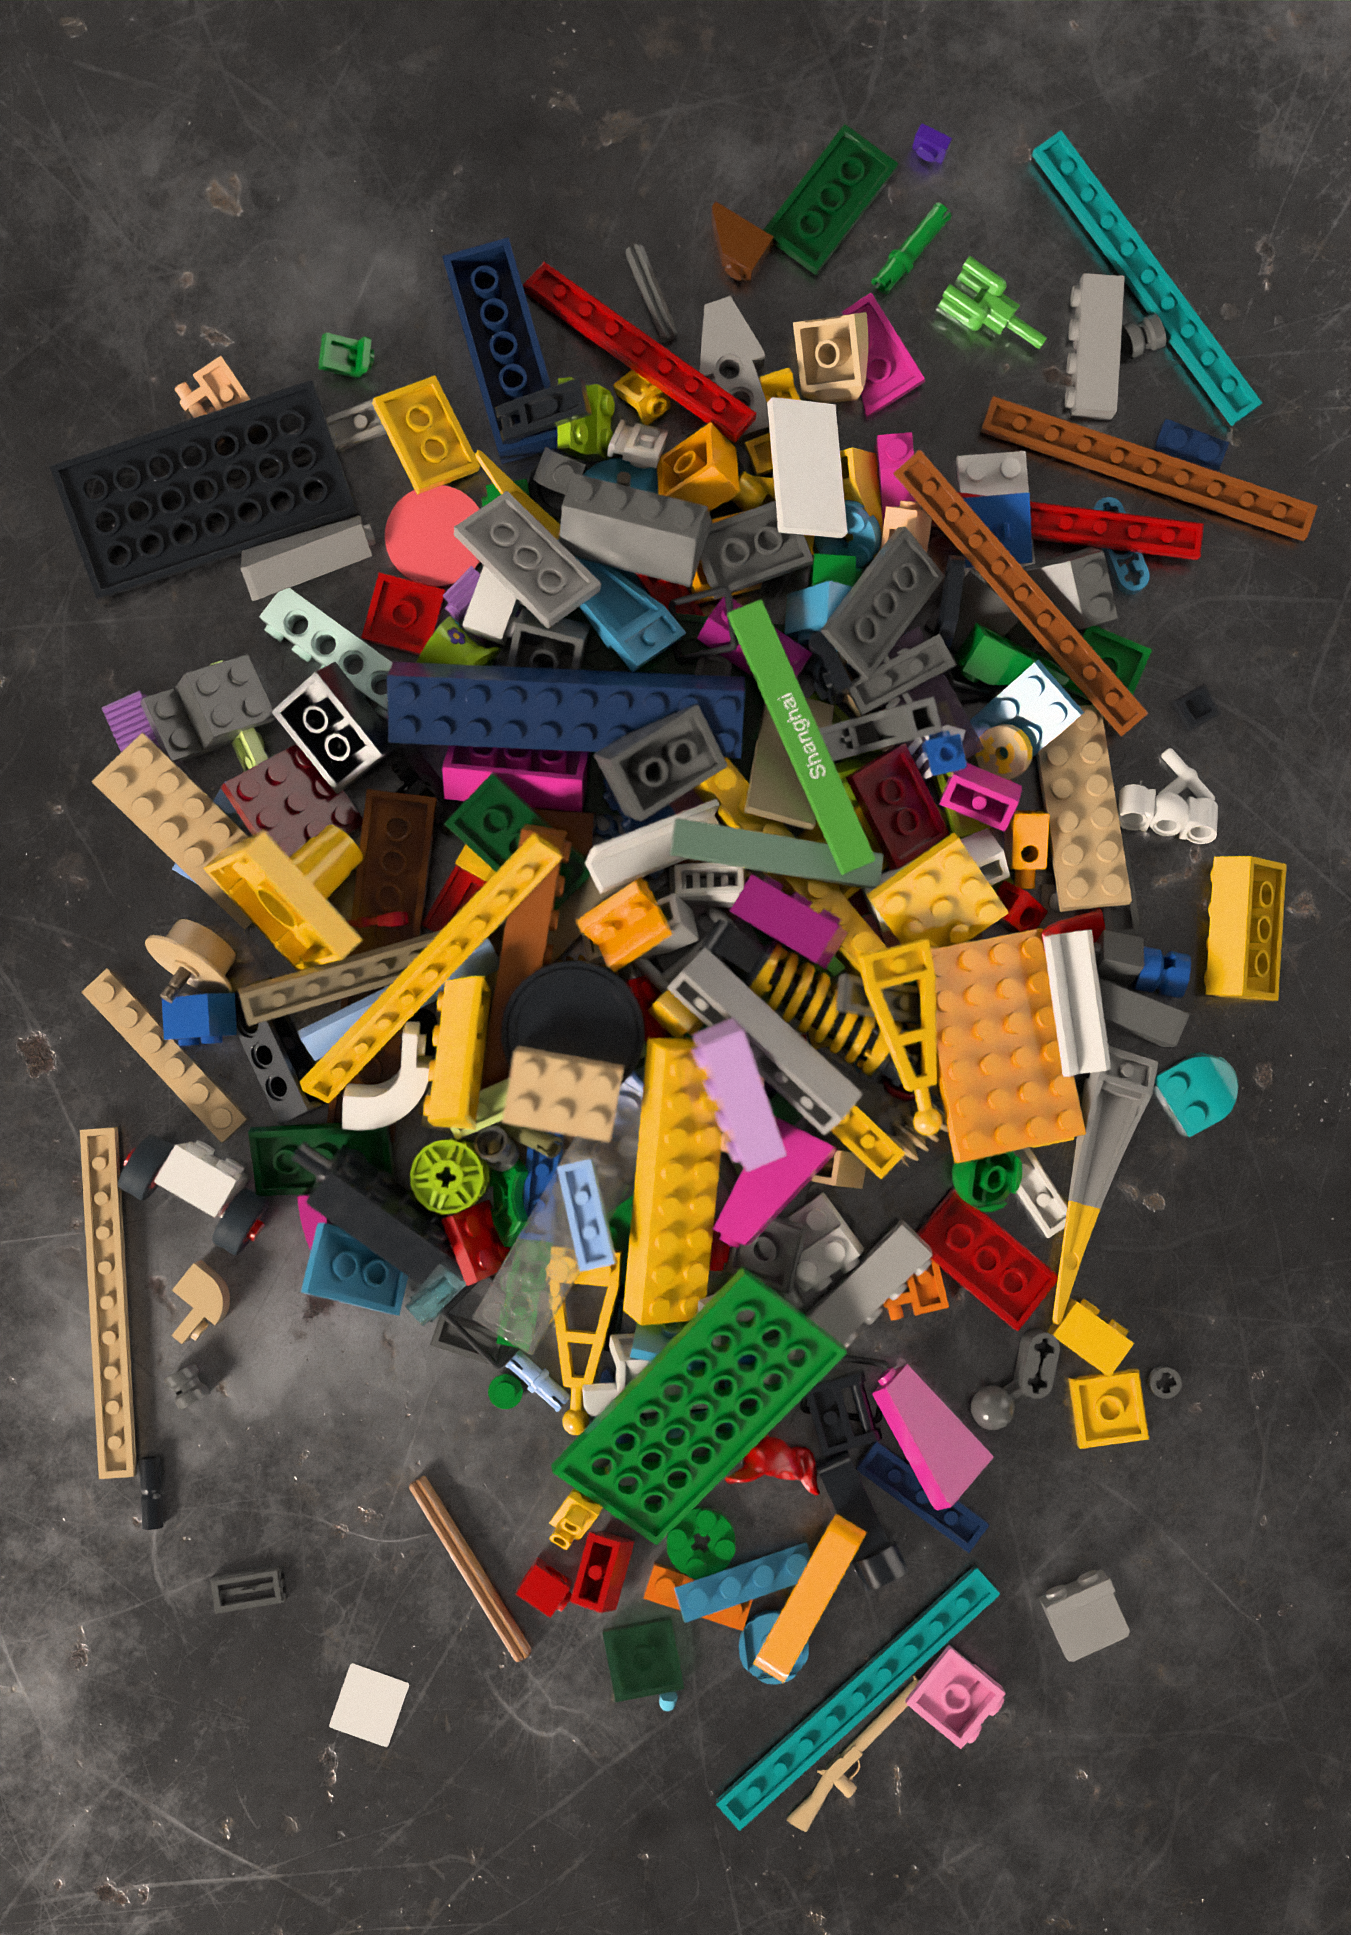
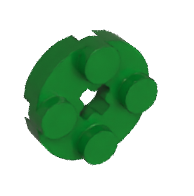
[667,1506,735,1579]

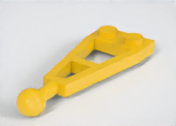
[858,939,942,1136]
[550,1244,623,1435]

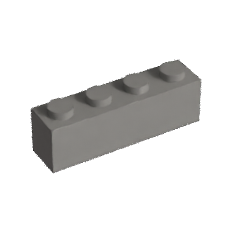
[1065,273,1125,422]

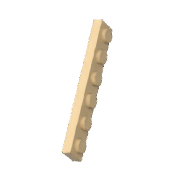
[82,968,249,1143]

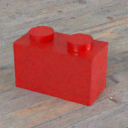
[570,1531,635,1613]

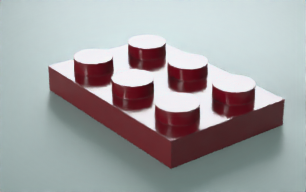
[845,743,950,869]

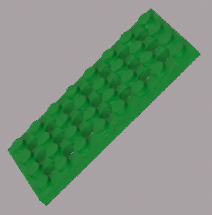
[551,1267,847,1545]

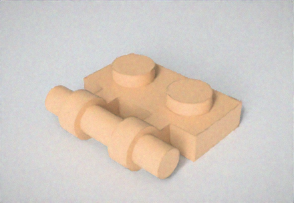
[175,356,251,447]

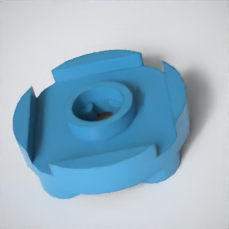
[814,500,881,568]
[739,1610,809,1684]

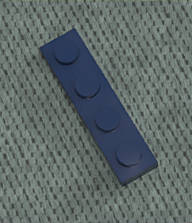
[855,1441,990,1553]

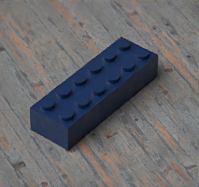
[442,237,558,464]

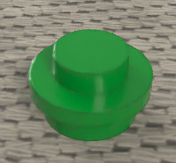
[488,1374,523,1409]

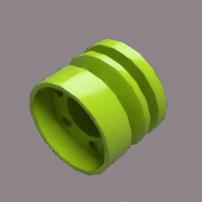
[410,1138,492,1214]

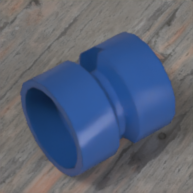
[1131,946,1191,998]

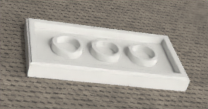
[767,397,847,538]

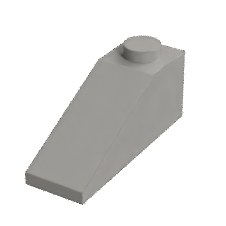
[582,893,699,964]

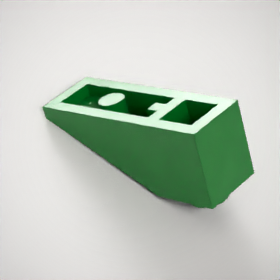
[954,623,1069,685]

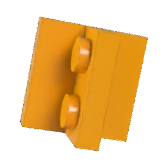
[576,876,673,972]

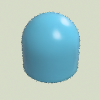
[659,1689,677,1711]

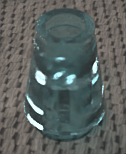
[405,1276,457,1327]

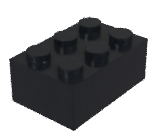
[271,662,400,794]

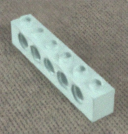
[259,588,393,721]

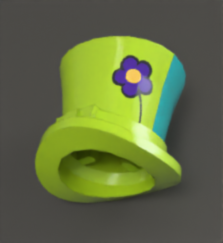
[416,616,502,666]

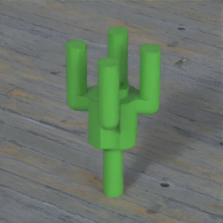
[938,256,1047,350]

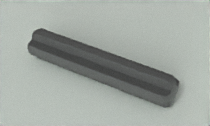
[626,244,678,343]

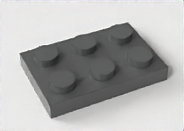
[700,501,813,599]

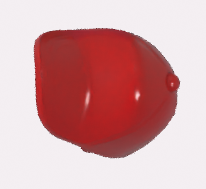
[725,1434,820,1496]

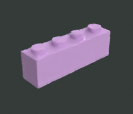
[692,1018,787,1172]

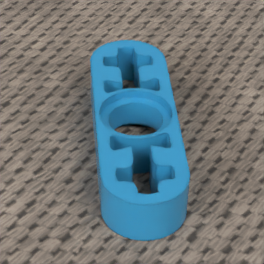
[1092,497,1150,594]

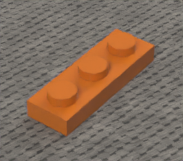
[643,1562,753,1631]

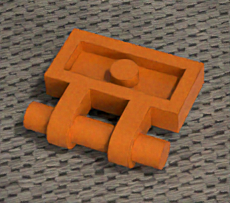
[883,1258,949,1320]

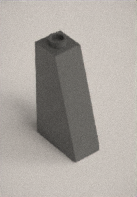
[1098,978,1190,1047]

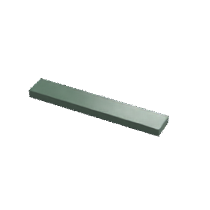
[670,818,883,890]

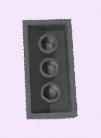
[559,473,712,587]

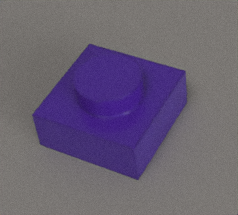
[912,123,952,164]

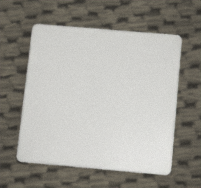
[329,1663,409,1747]

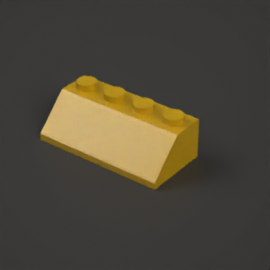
[1204,856,1287,1001]
[424,976,492,1130]

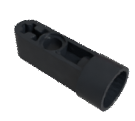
[816,1450,909,1591]

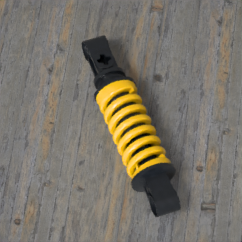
[699,919,945,1114]

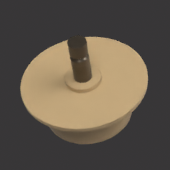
[145,919,236,1003]

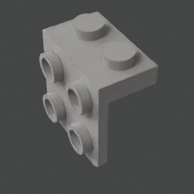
[1038,1569,1130,1662]

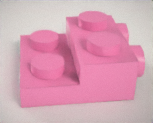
[905,1645,1005,1749]

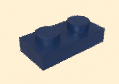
[1152,419,1229,472]

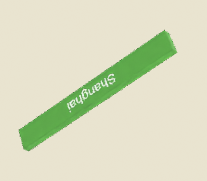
[727,599,876,875]

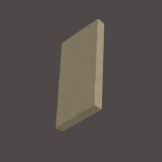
[744,697,834,830]

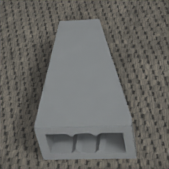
[241,516,376,601]

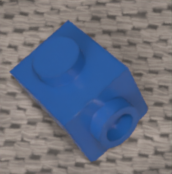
[922,730,967,776]

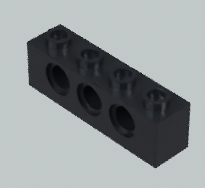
[233,977,327,1125]

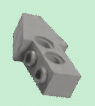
[699,296,770,447]

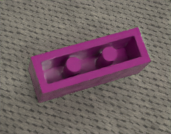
[697,595,813,679]
[730,874,848,969]

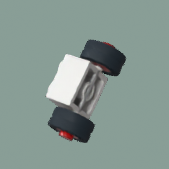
[118,1134,269,1255]

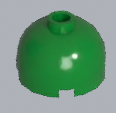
[952,1151,1023,1212]

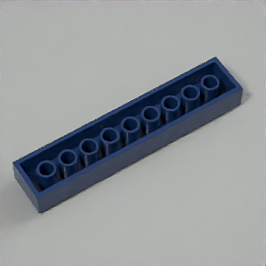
[387,662,745,758]

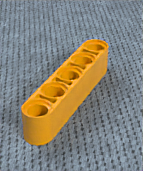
[753,1514,867,1683]

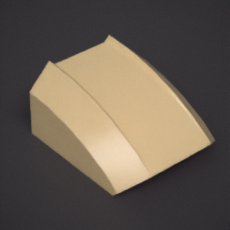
[793,312,868,403]

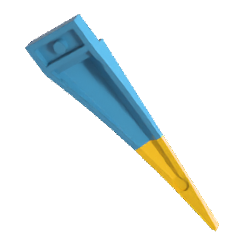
[475,450,686,672]

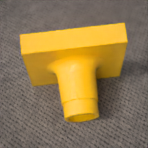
[203,824,363,971]

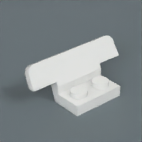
[582,1333,718,1416]

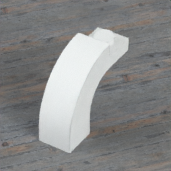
[342,1022,433,1130]

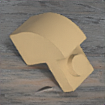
[171,1260,230,1344]

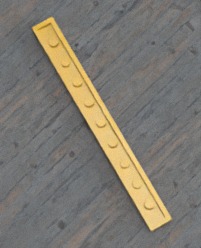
[299,834,563,1104]

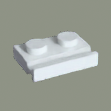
[607,419,669,469]

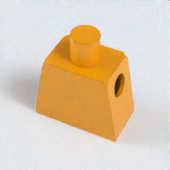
[1004,810,1049,889]

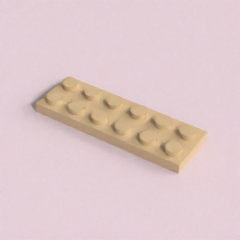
[1036,705,1132,912]
[92,732,252,930]

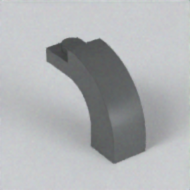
[819,697,943,761]

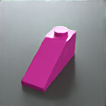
[874,432,916,528]

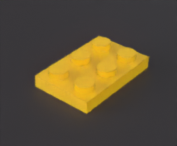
[372,375,480,495]

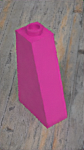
[713,1116,838,1248]
[872,1364,994,1510]

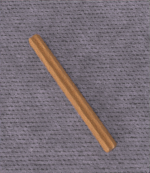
[409,1476,532,1662]

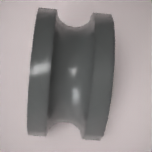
[1147,1366,1182,1399]

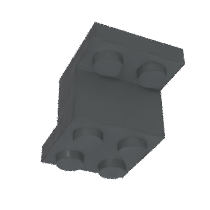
[140,654,275,763]

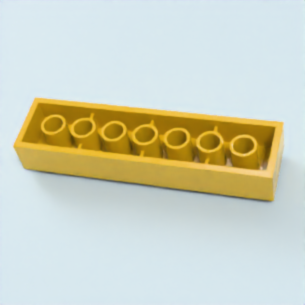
[623,1038,722,1325]

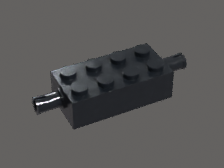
[291,1141,464,1285]

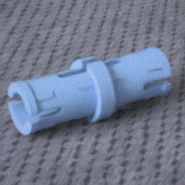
[505,1349,571,1412]

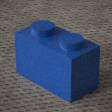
[162,993,237,1046]

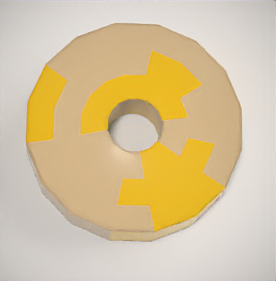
[976,724,1032,780]

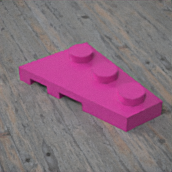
[842,293,925,419]

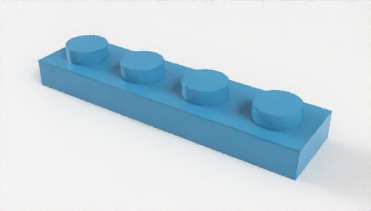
[674,1542,811,1623]

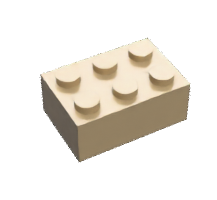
[502,1046,624,1142]

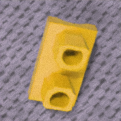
[549,1489,603,1550]

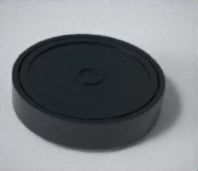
[501,960,645,1085]

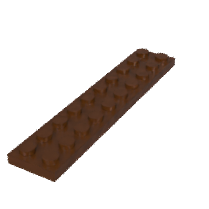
[327,789,437,1142]

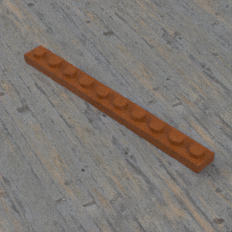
[980,396,1318,541]
[893,449,1148,737]

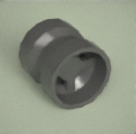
[1121,314,1166,359]
[474,1126,519,1172]
[163,1362,211,1410]

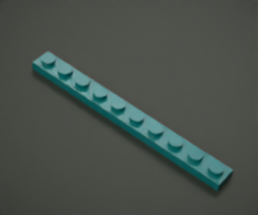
[1032,130,1262,426]
[716,1565,1000,1831]

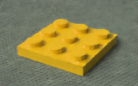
[867,833,1009,949]

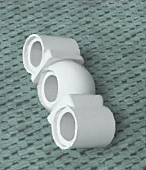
[1118,784,1218,844]

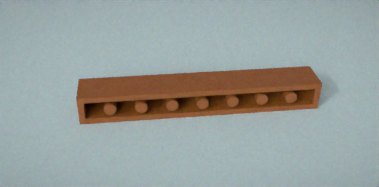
[480,823,572,1091]

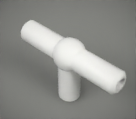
[1158,748,1215,801]

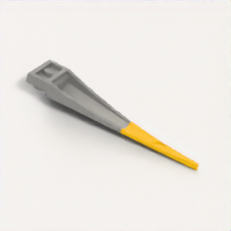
[1052,1046,1159,1325]

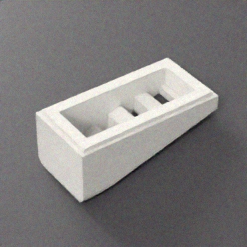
[674,862,746,902]

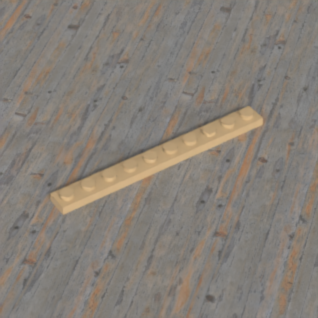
[80,1127,137,1479]

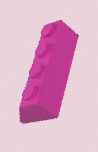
[442,745,591,812]

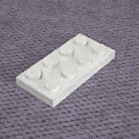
[956,451,1035,586]

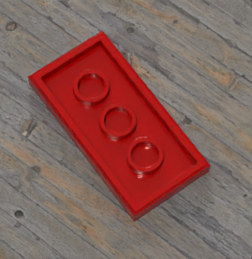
[917,1188,1058,1331]

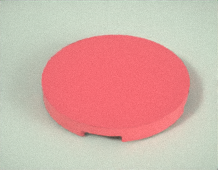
[385,485,481,589]

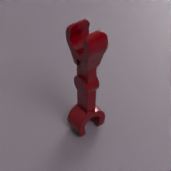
[345,911,409,928]

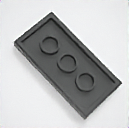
[820,526,945,679]

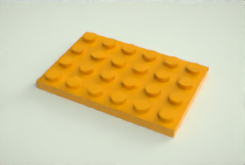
[917,928,1086,1163]

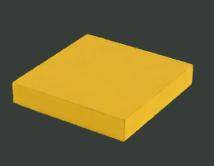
[1068,1368,1149,1449]

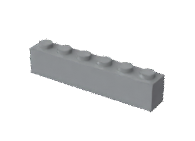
[667,947,863,1135]
[763,1219,933,1384]

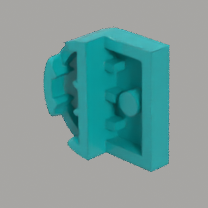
[1155,1052,1239,1137]

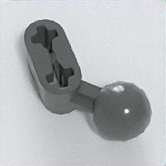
[971,1328,1060,1430]

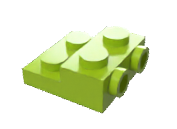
[557,377,615,462]

